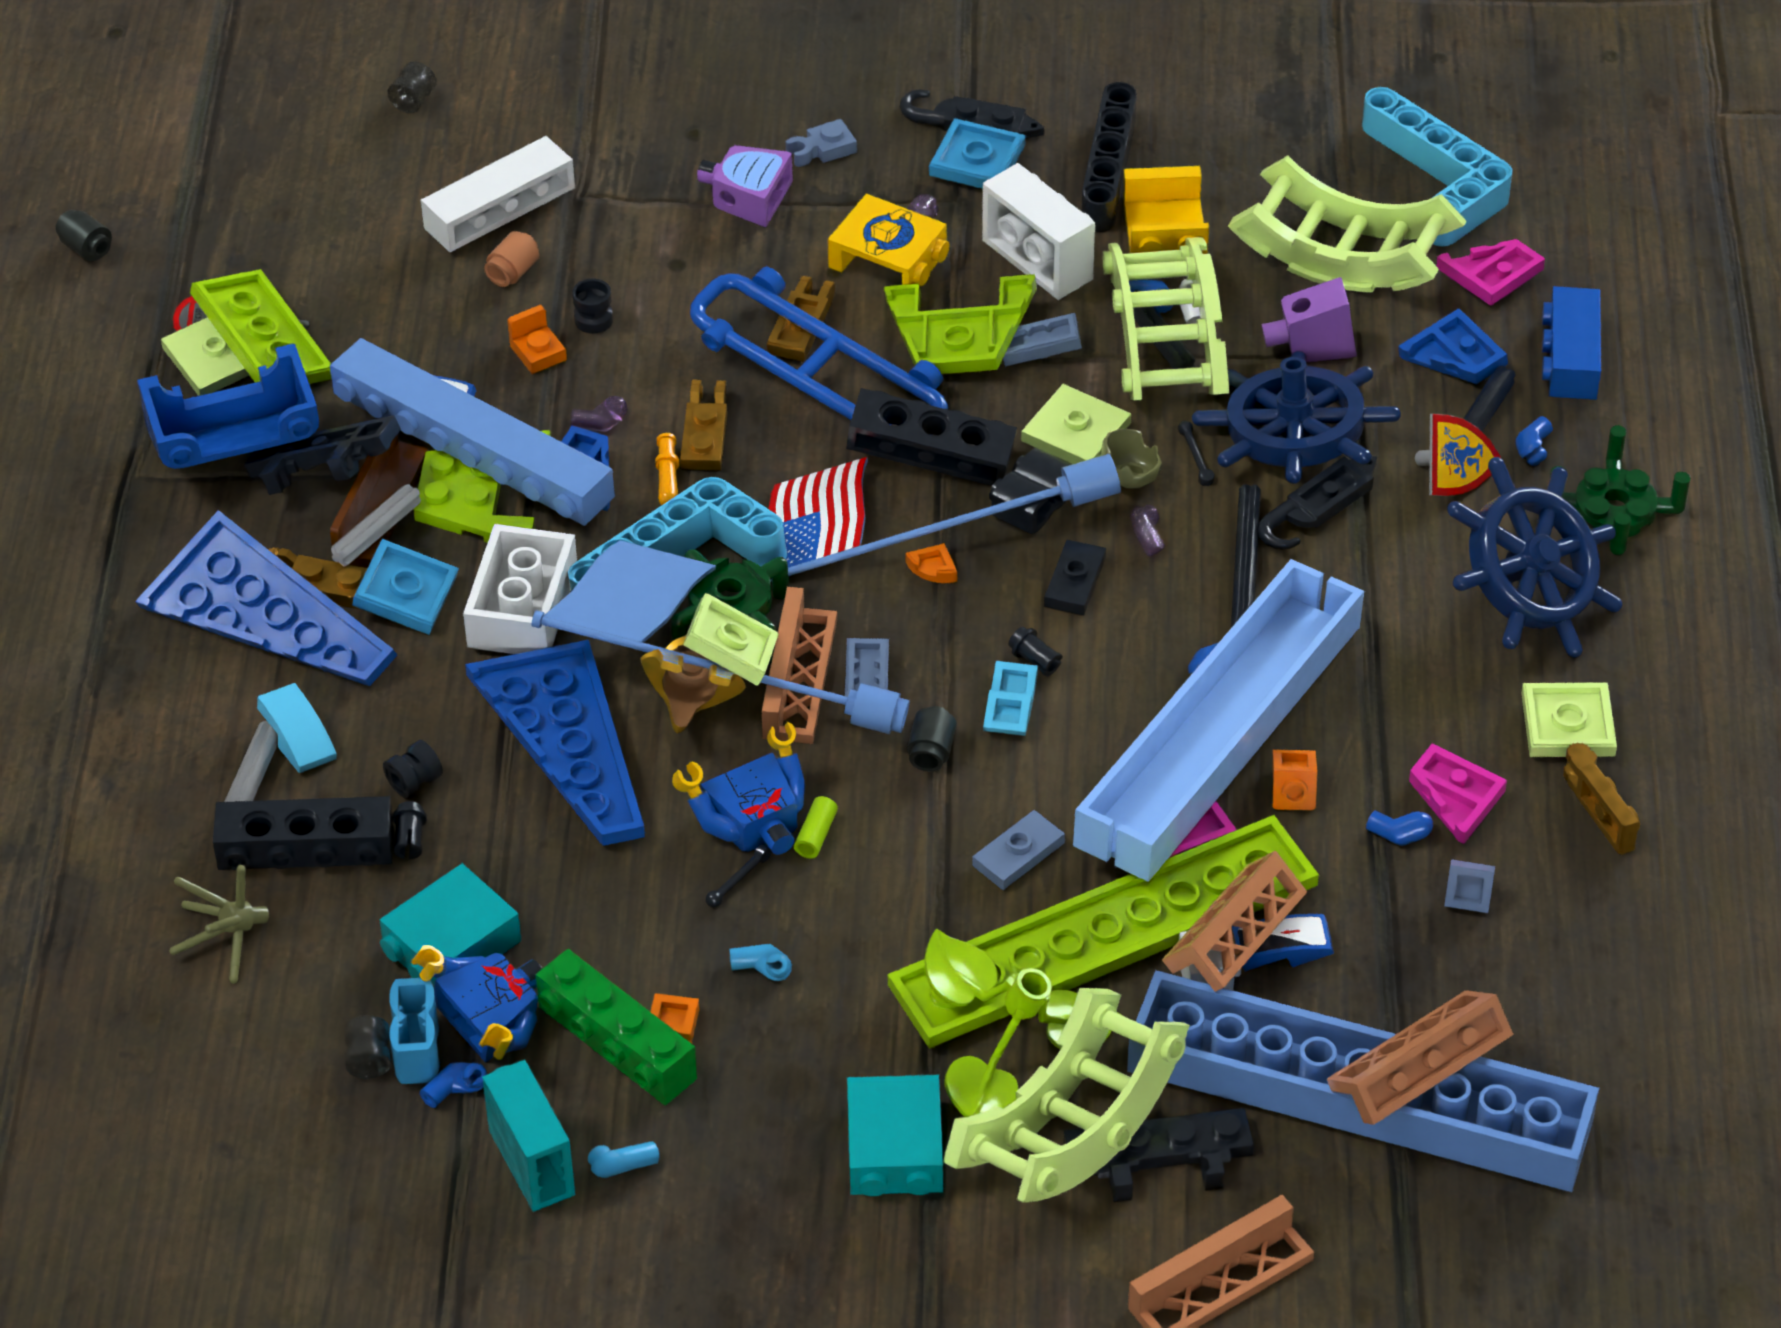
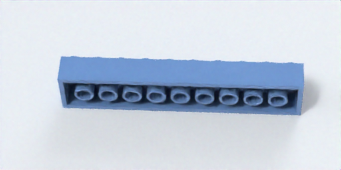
[1127,970,1599,1192]

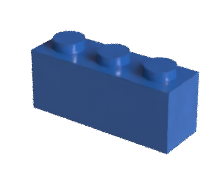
[1542,286,1601,400]

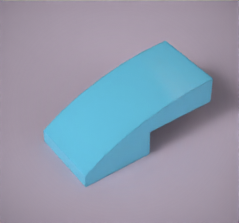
[983,661,1038,736]
[257,683,337,773]

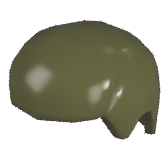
[1100,429,1162,488]

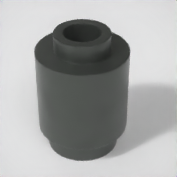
[56,210,112,261]
[907,706,957,772]

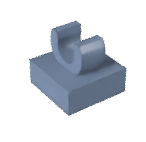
[1444,859,1495,913]

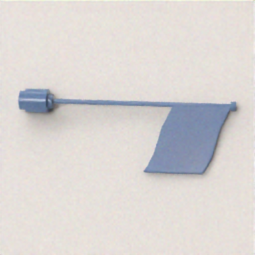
[531,540,910,734]

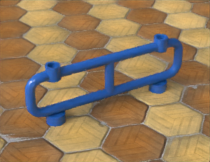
[690,267,948,435]

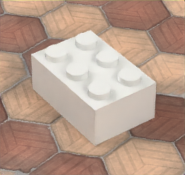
[982,163,1095,300]
[463,524,577,654]

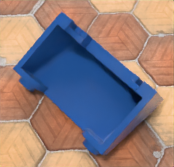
[137,343,319,469]

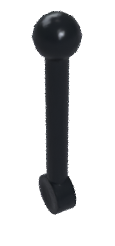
[1178,420,1215,486]
[705,844,772,908]

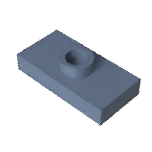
[1003,313,1082,367]
[845,638,889,697]
[972,810,1065,890]

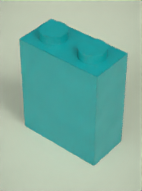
[379,863,522,988]
[482,1060,575,1212]
[847,1075,943,1196]

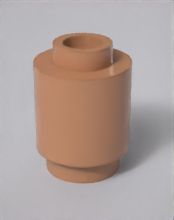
[484,231,539,287]

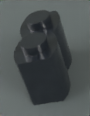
[989,448,1071,534]

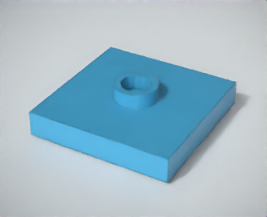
[929,118,1025,188]
[352,539,459,635]

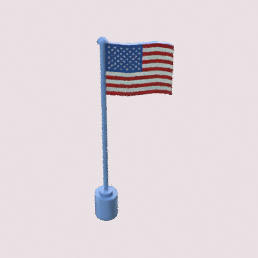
[769,454,1121,582]

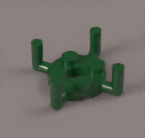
[1549,425,1691,555]
[671,549,789,664]

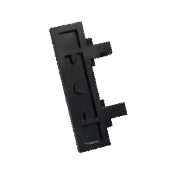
[244,415,401,495]
[1063,1108,1254,1202]

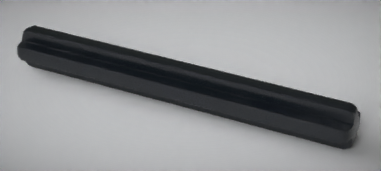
[1231,484,1261,628]

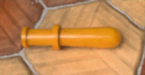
[655,433,679,506]

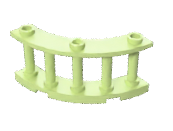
[1228,156,1467,292]
[1102,237,1229,400]
[943,988,1190,1203]

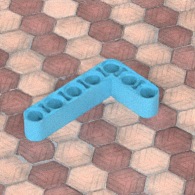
[1362,87,1513,246]
[568,477,787,591]

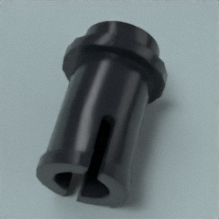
[1008,627,1063,677]
[392,801,427,859]

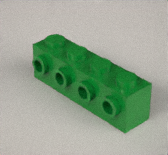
[536,949,697,1106]

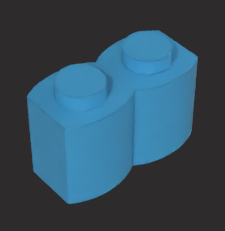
[389,978,439,1084]

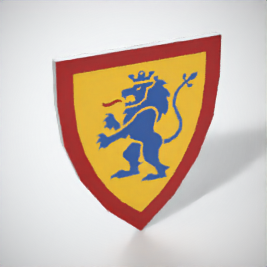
[1415,414,1501,496]

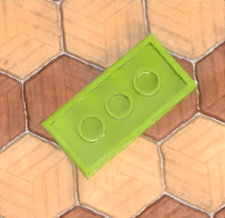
[190,269,332,384]

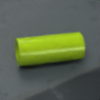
[794,796,838,858]

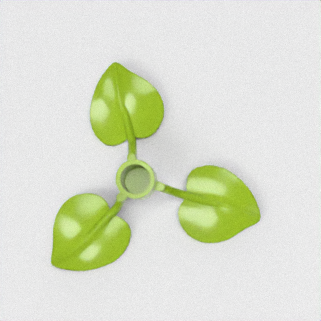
[925,929,1121,1117]

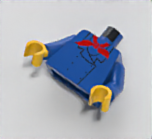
[672,722,805,855]
[411,945,543,1063]

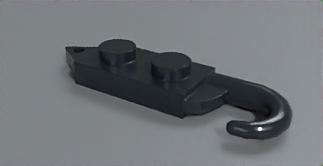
[900,89,1044,138]
[1258,456,1377,550]

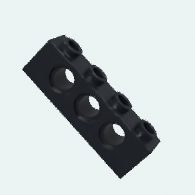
[846,388,1017,486]
[213,796,394,871]

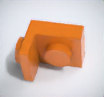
[508,305,567,374]
[1272,750,1317,810]

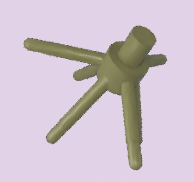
[169,865,269,984]

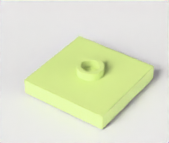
[161,317,249,396]
[1021,384,1131,464]
[683,593,779,686]
[1521,683,1617,757]

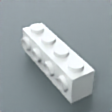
[421,136,575,252]

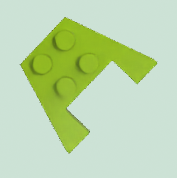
[884,274,1037,374]
[414,430,551,543]

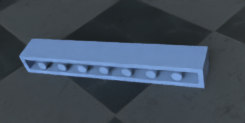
[330,338,615,526]

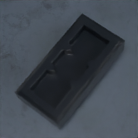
[1044,540,1106,615]

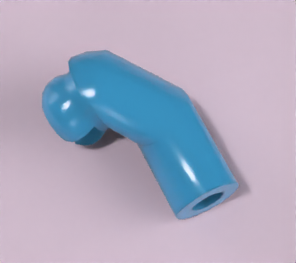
[729,944,792,981]
[588,1141,659,1178]

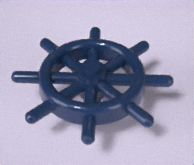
[1192,351,1401,484]
[1447,457,1622,658]

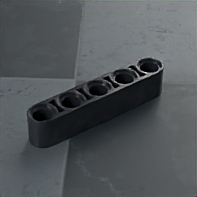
[1081,82,1137,233]

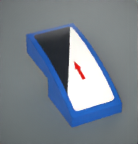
[1232,914,1334,971]

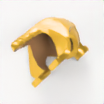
[640,619,746,734]

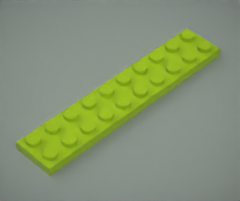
[888,815,1319,1049]

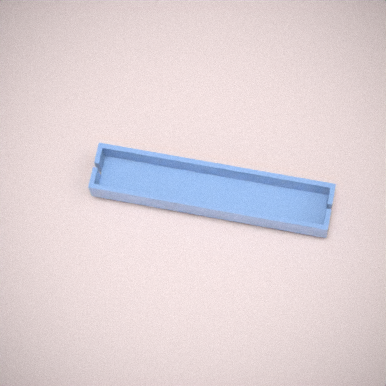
[1073,559,1364,882]

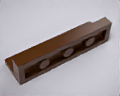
[330,435,429,568]

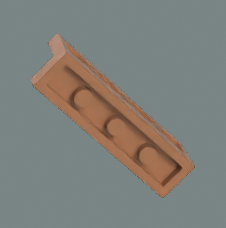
[762,587,837,744]
[1162,850,1307,992]
[1326,990,1513,1125]
[1128,1195,1314,1328]

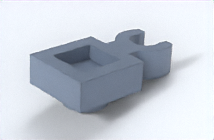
[786,119,857,167]

